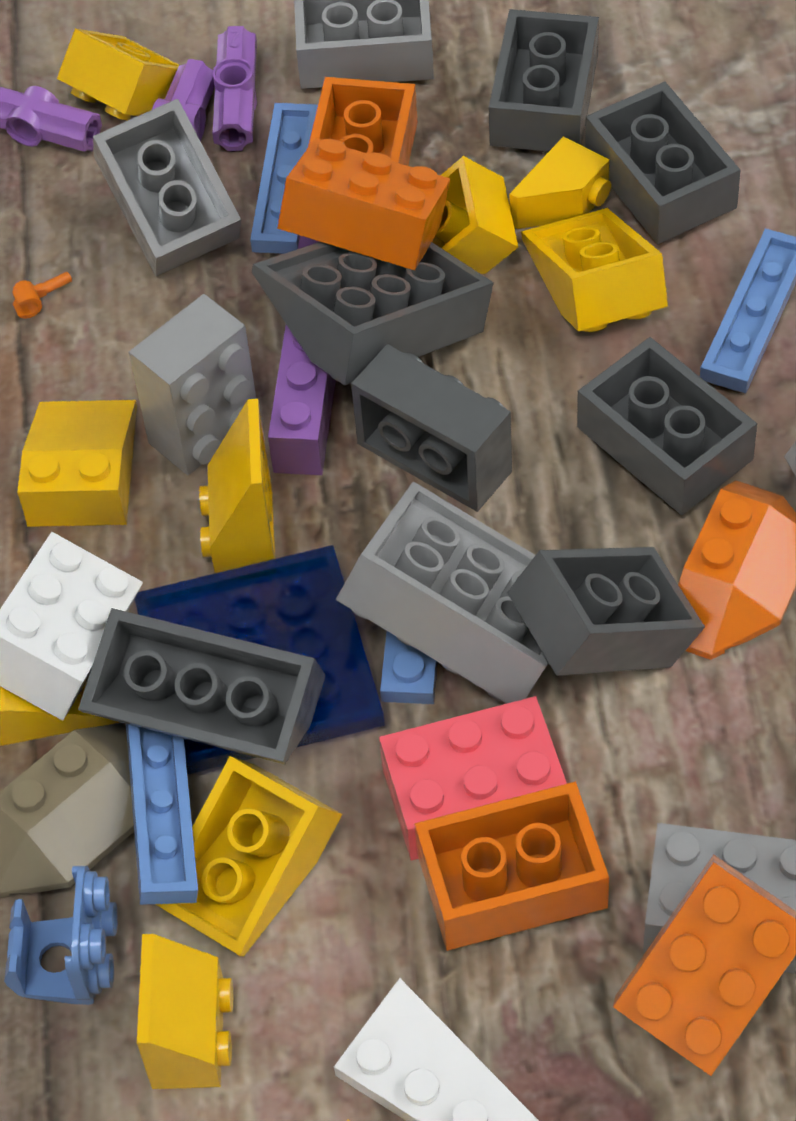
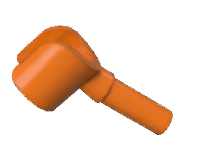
[12,271,72,319]

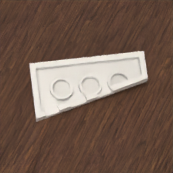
[334,978,539,1121]

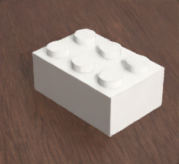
[0,532,143,721]

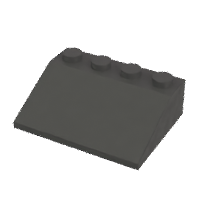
[252,242,494,385]

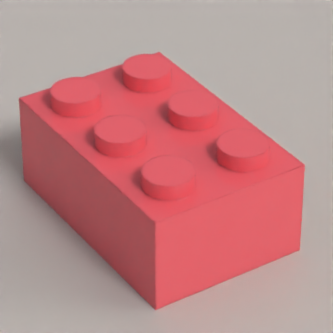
[379,696,567,861]

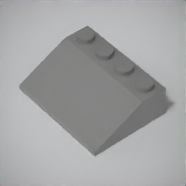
[336,481,548,703]

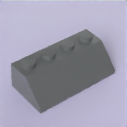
[78,608,325,764]

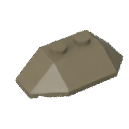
[0,723,134,898]

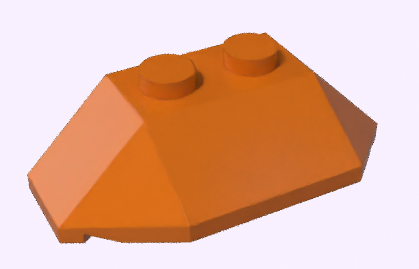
[678,480,796,660]

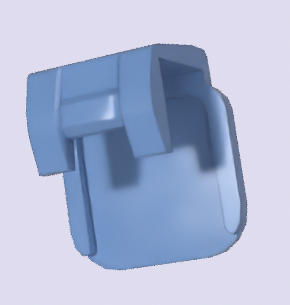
[4,866,118,1005]

